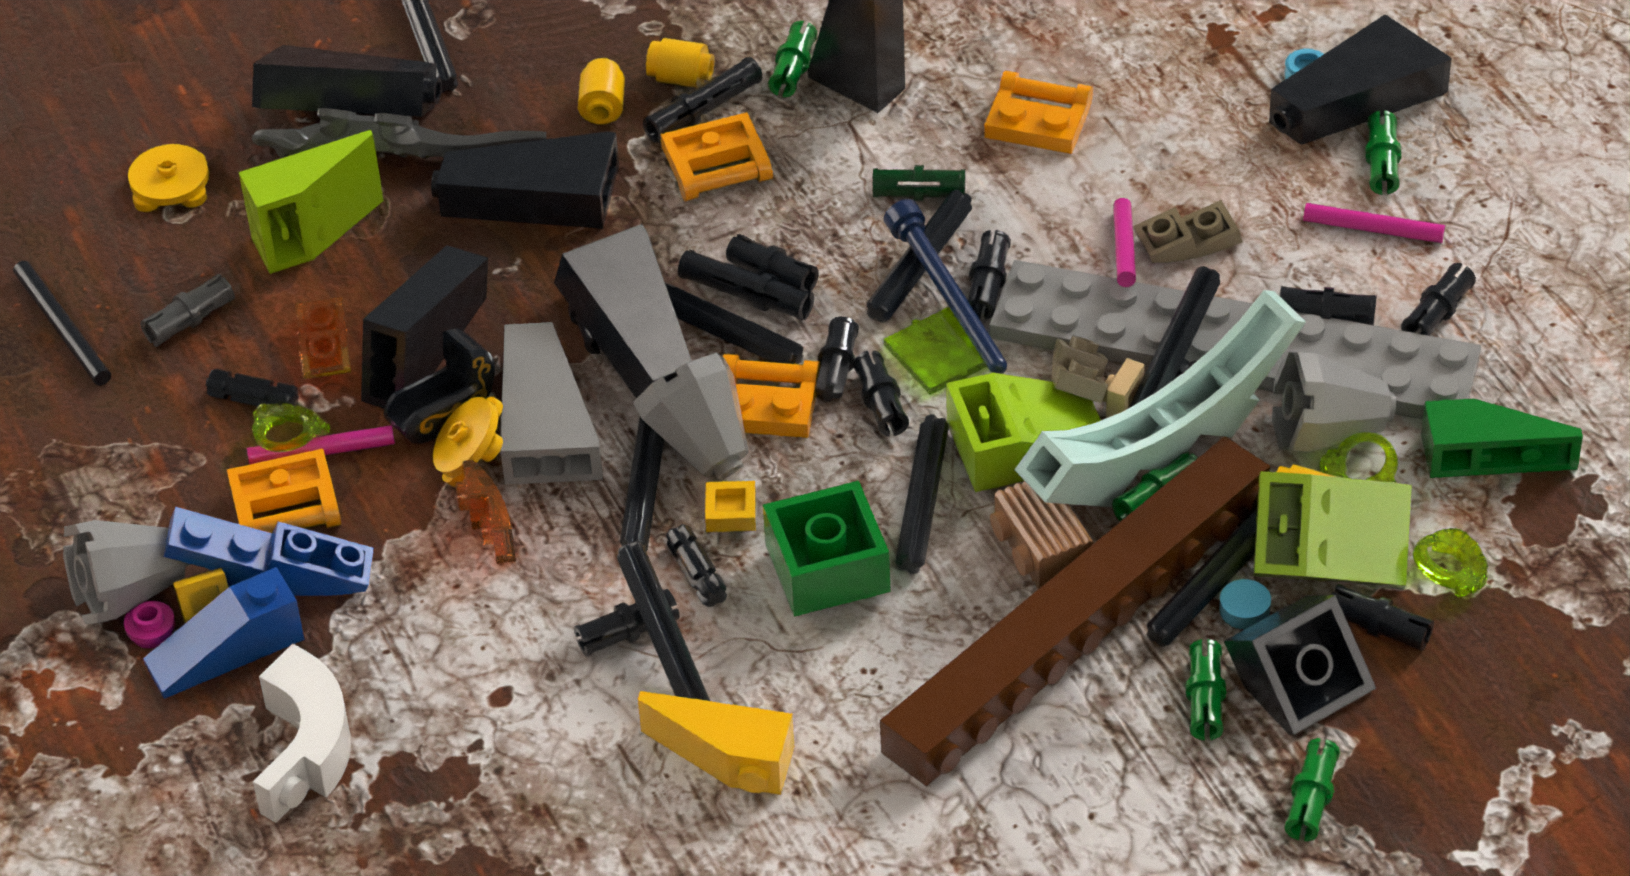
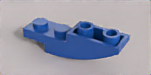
[163,507,374,596]

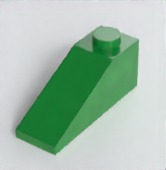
[1421,398,1583,478]

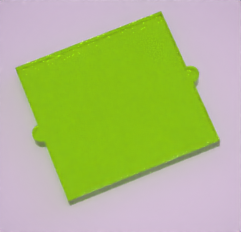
[883,307,987,395]

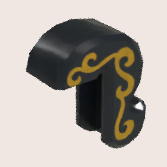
[384,328,495,445]

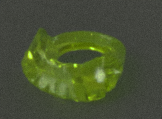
[252,403,330,452]
[1319,432,1398,483]
[1413,528,1488,598]

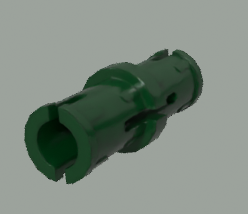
[872,165,966,202]

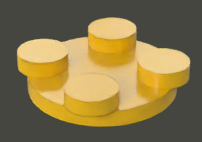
[128,144,209,212]
[433,396,503,487]

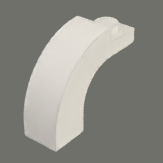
[253,644,351,823]

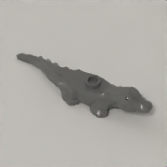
[252,108,547,159]

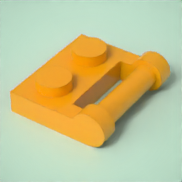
[984,70,1093,154]
[661,112,773,202]
[723,354,820,438]
[227,449,342,533]

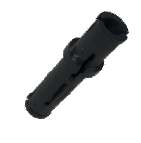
[643,57,763,143]
[677,249,814,321]

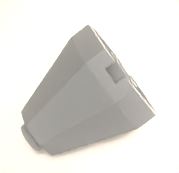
[633,352,749,480]
[1272,352,1396,452]
[63,520,190,625]

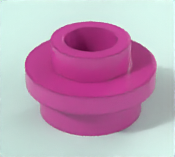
[124,601,175,649]

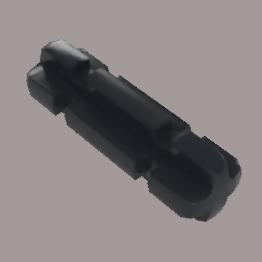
[205,368,299,413]
[666,524,727,607]

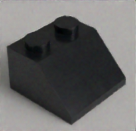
[1224,595,1376,735]

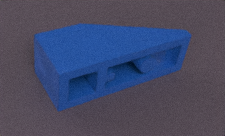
[143,567,305,699]

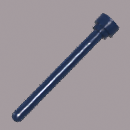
[883,199,1007,374]

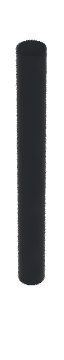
[13,261,111,386]

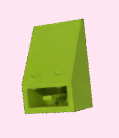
[239,130,384,274]
[946,373,1101,492]
[1253,471,1412,586]

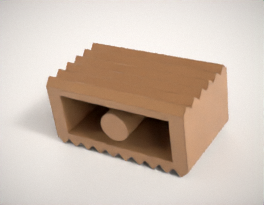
[990,481,1094,589]

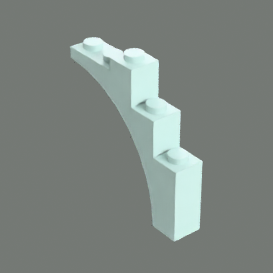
[1015,290,1306,507]

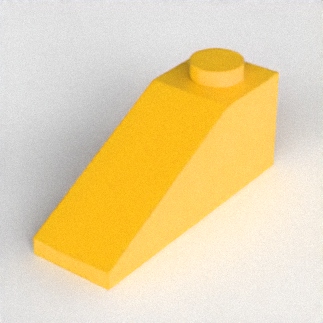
[638,691,795,795]

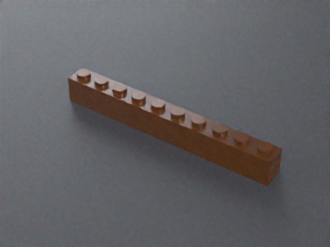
[880,436,1270,787]

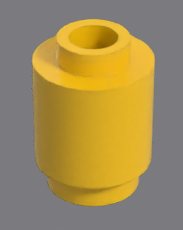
[646,38,715,88]
[578,58,625,124]

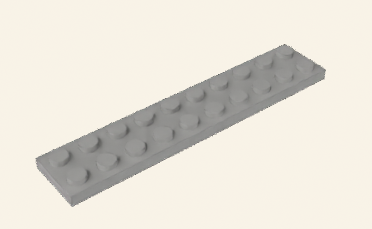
[990,260,1481,419]

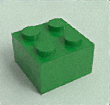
[763,480,891,617]

